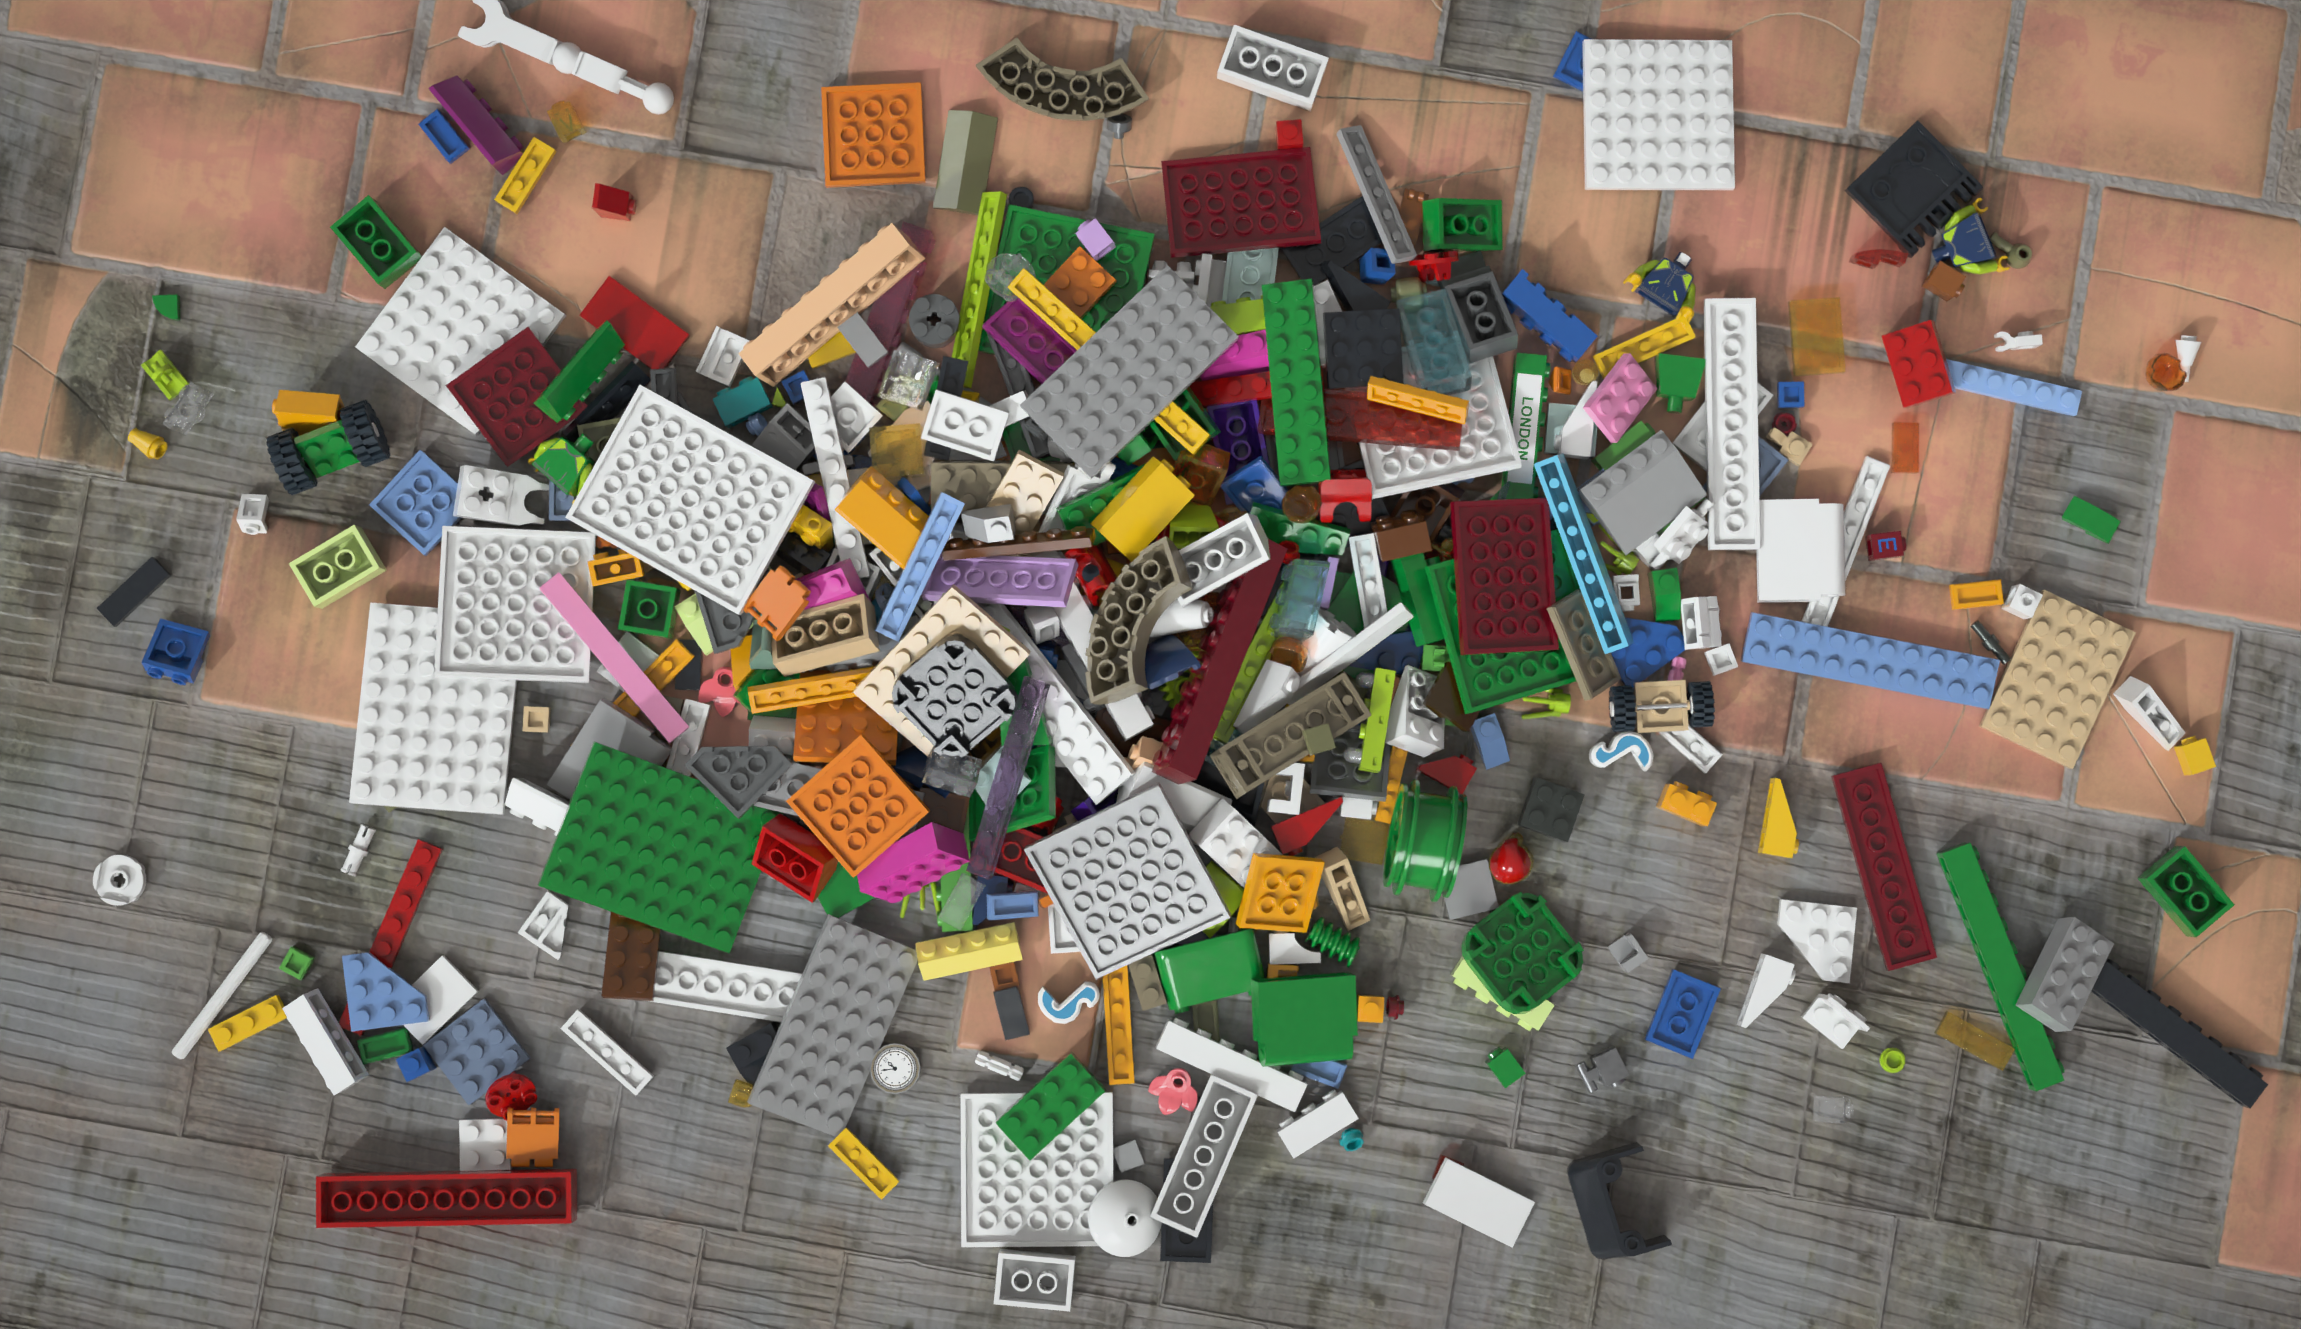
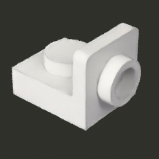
[236,494,269,535]

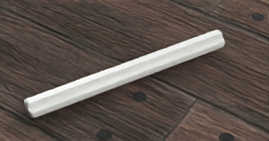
[172,932,272,1059]

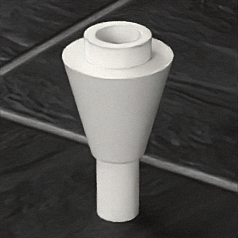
[2175,335,2201,382]

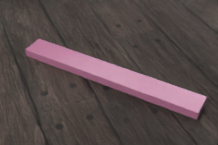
[539,573,689,744]

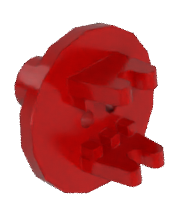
[1409,251,1459,282]
[485,1071,537,1120]

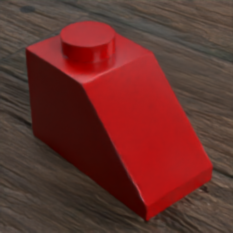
[592,183,636,221]
[1416,754,1477,795]

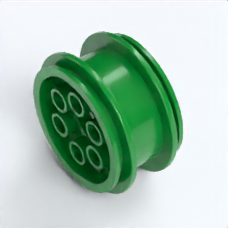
[1383,779,1468,902]

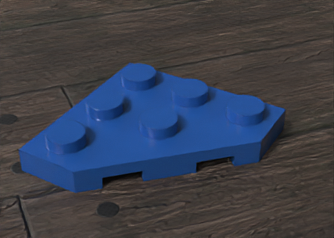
[1610,617,1685,688]

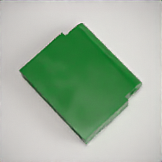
[1251,972,1358,1067]

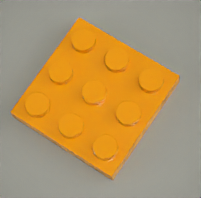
[1236,853,1325,933]

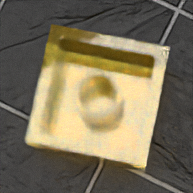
[869,423,926,480]

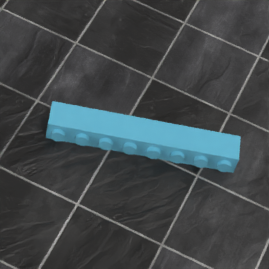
[1534,453,1634,654]

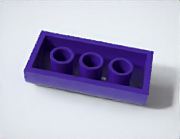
[1207,400,1270,505]

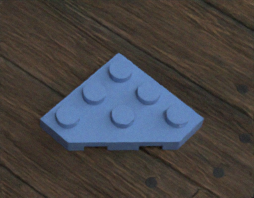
[342,952,430,1032]

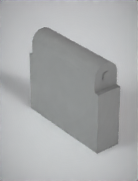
[547,698,672,800]

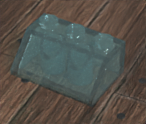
[1270,559,1330,644]

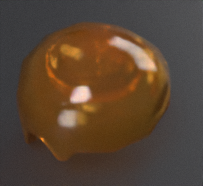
[2145,353,2187,391]
[1281,485,1322,524]
[1270,637,1308,673]

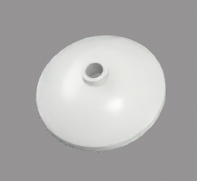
[1088,1180,1162,1257]

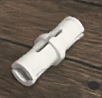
[341,824,376,877]

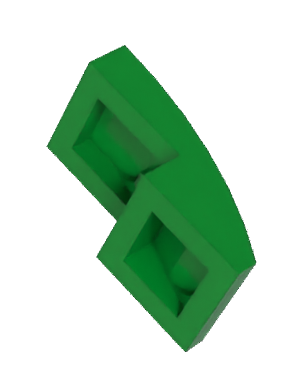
[2062,496,2121,544]

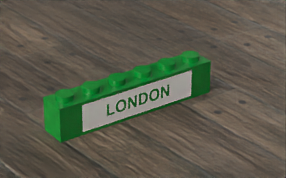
[1500,352,1550,500]

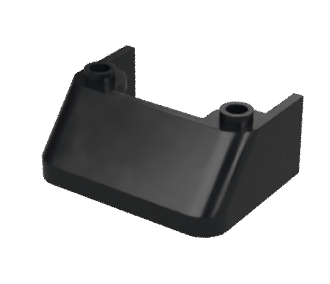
[1567,1142,1672,1259]

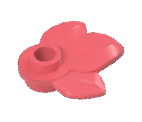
[698,667,740,717]
[1148,1068,1198,1115]

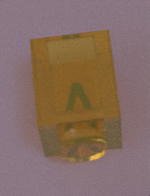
[547,101,586,143]

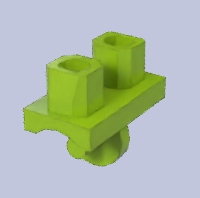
[141,349,190,400]

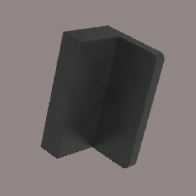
[1438,251,1491,295]

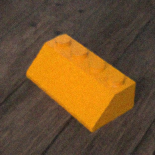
[835,466,929,570]

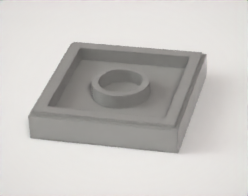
[1444,859,1499,920]

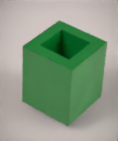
[1485,1047,1526,1088]

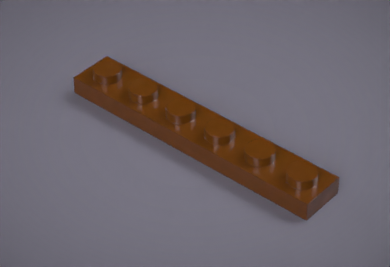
[942,526,1096,561]

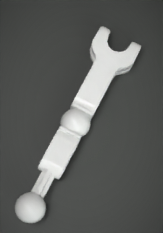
[458,0,674,115]

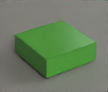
[279,946,315,980]

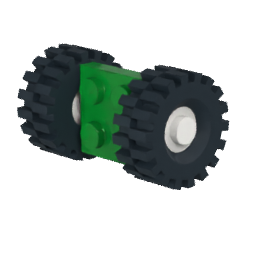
[266,400,391,495]

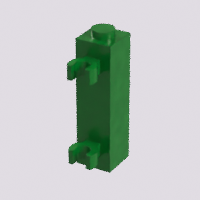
[1390,553,1444,647]

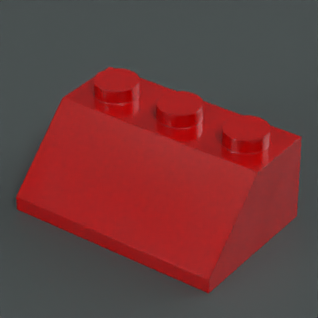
[752,813,838,903]

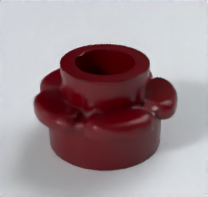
[1772,412,1797,436]
[1386,995,1404,1020]

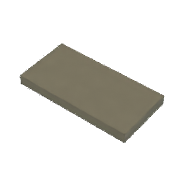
[1547,588,1621,700]

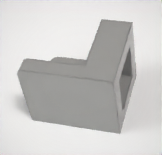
[1608,933,1649,973]

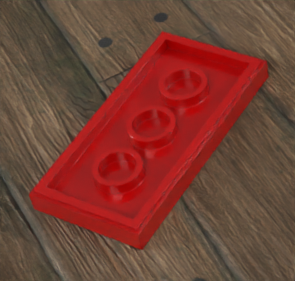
[579,276,690,369]

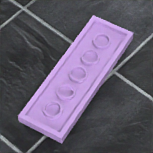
[921,553,1078,607]

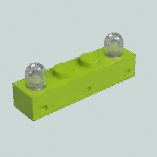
[1344,668,1396,773]

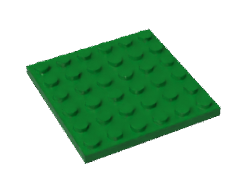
[978,204,1155,355]
[1425,529,1580,714]

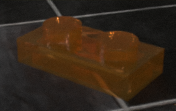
[1891,422,1919,474]

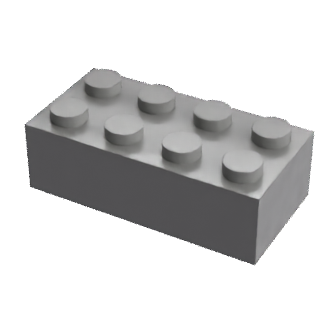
[2016,917,2114,1032]

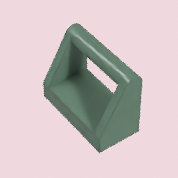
[749,613,776,669]

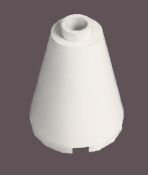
[1150,599,1213,638]
[1291,607,1356,677]

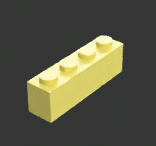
[915,922,1023,981]

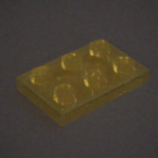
[1788,297,1846,376]

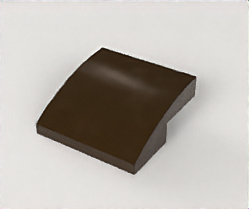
[1423,661,1481,732]

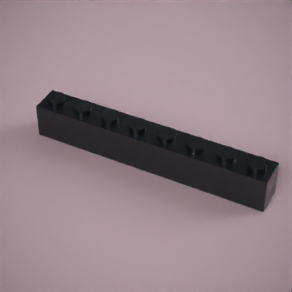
[2091,959,2268,1109]

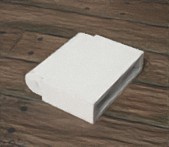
[1756,499,1845,603]

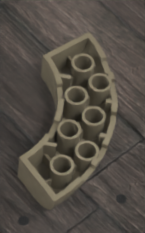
[976,38,1149,121]
[1085,536,1193,705]

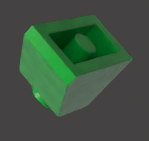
[1648,568,1681,623]

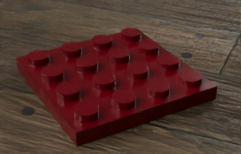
[446,327,587,467]

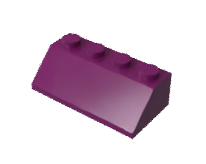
[428,76,524,175]

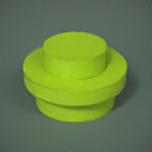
[1879,1047,1905,1073]

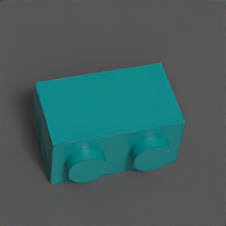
[713,376,773,429]

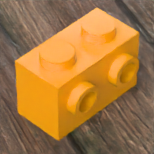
[588,549,645,586]
[1656,781,1717,826]

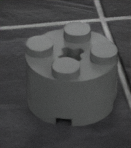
[909,294,960,348]

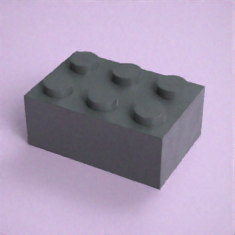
[1444,271,1518,364]

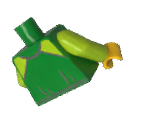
[528,433,595,504]

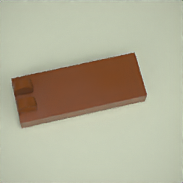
[1399,188,1429,249]

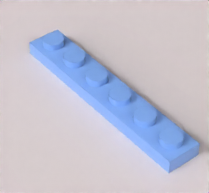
[1946,359,2082,416]
[875,492,965,642]

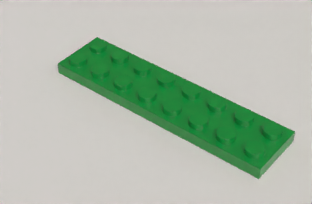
[1262,279,1331,486]

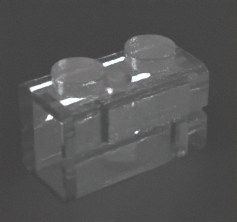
[938,873,986,930]

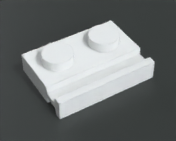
[696,326,749,387]

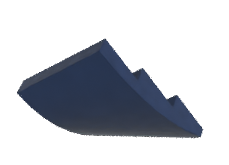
[1145,634,1201,689]
[891,745,968,798]

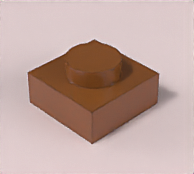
[989,961,1020,991]

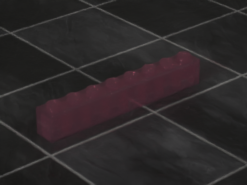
[845,221,936,408]

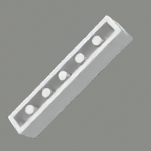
[1156,1017,1308,1112]

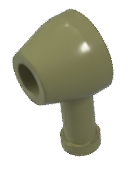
[1990,231,2032,269]

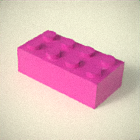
[857,822,970,903]

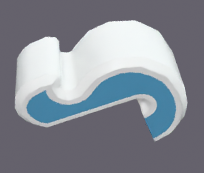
[1589,731,1653,771]
[1038,981,1100,1024]

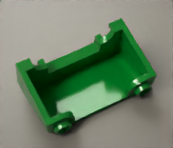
[1155,928,1265,1014]

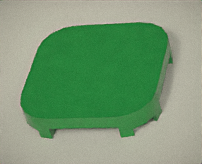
[1461,892,1584,1014]

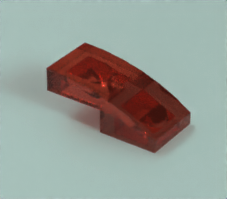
[1849,249,1908,270]

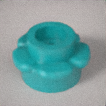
[1339,1128,1364,1151]

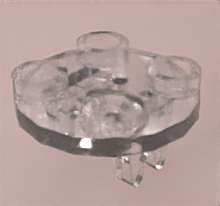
[985,253,1036,302]

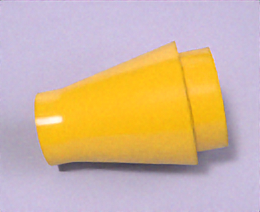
[128,428,168,460]

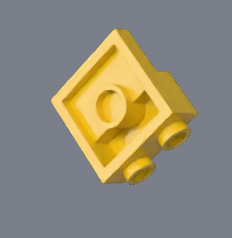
[788,505,834,552]

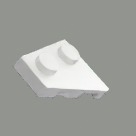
[518,890,569,960]

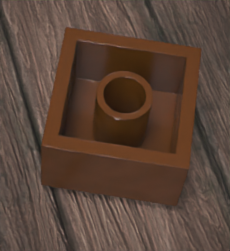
[1370,510,1432,562]

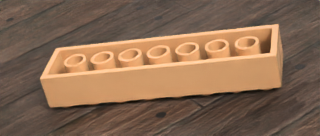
[738,223,925,387]

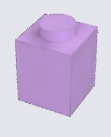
[1075,218,1116,262]

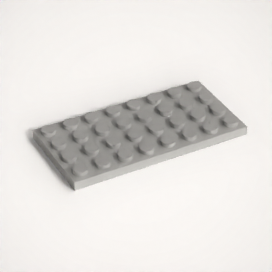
[1020,265,1239,479]
[747,914,918,1137]

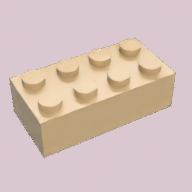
[771,594,880,677]

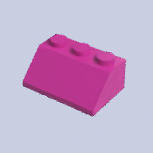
[1200,330,1269,381]
[795,558,871,610]

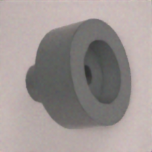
[1107,114,1132,139]

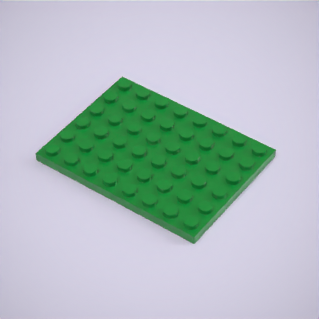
[538,741,784,953]

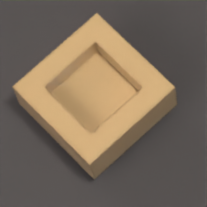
[523,706,551,733]

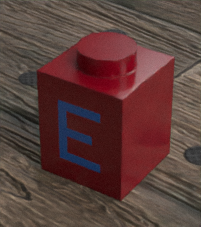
[1865,531,1906,561]

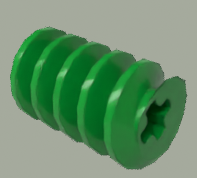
[1304,917,1360,968]

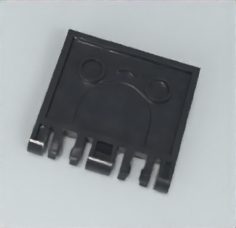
[1845,120,1983,258]

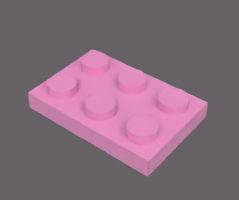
[1583,353,1657,443]

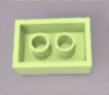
[289,525,387,609]

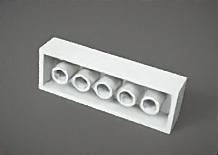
[1150,1075,1258,1238]

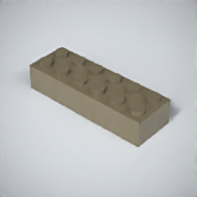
[931,460,1075,515]

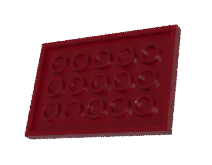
[1161,147,1321,258]
[1450,498,1559,655]

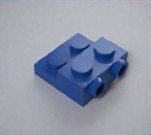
[141,618,210,685]

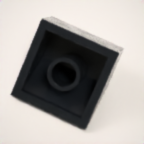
[726,1022,778,1089]

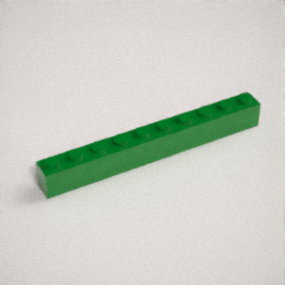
[1936,842,2065,1091]

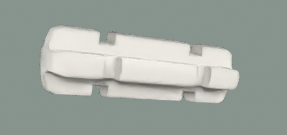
[975,1051,1024,1081]

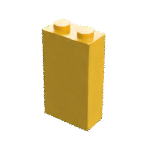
[1090,457,1195,562]

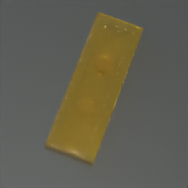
[1934,1011,2015,1071]

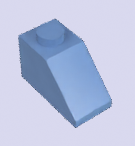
[1471,713,1510,770]

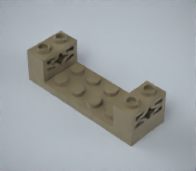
[1210,672,1371,799]

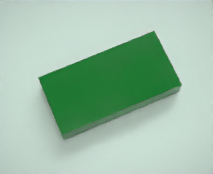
[357,1028,414,1065]

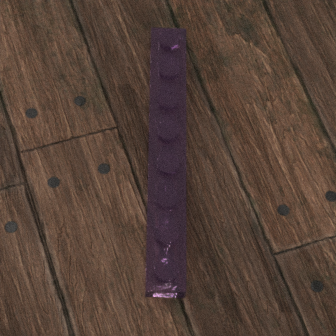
[966,676,1050,879]

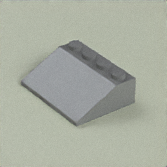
[1579,430,1707,555]

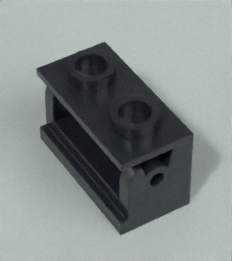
[776,531,831,575]

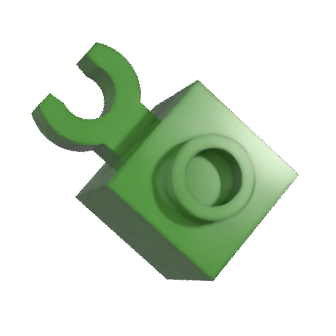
[1420,645,1451,672]

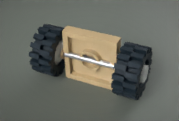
[1609,680,1715,733]

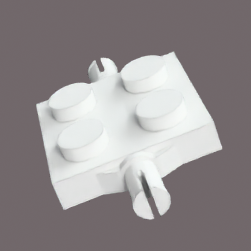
[1650,498,1714,570]

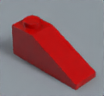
[1271,797,1343,856]

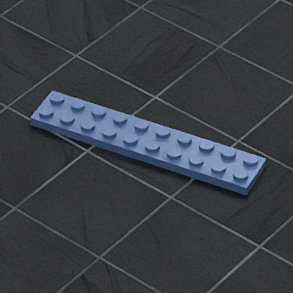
[1741,612,2000,709]

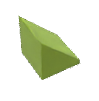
[772,387,787,408]

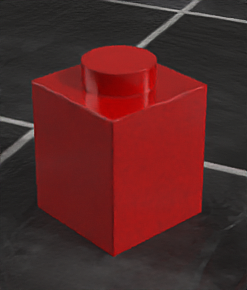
[1275,119,1303,150]

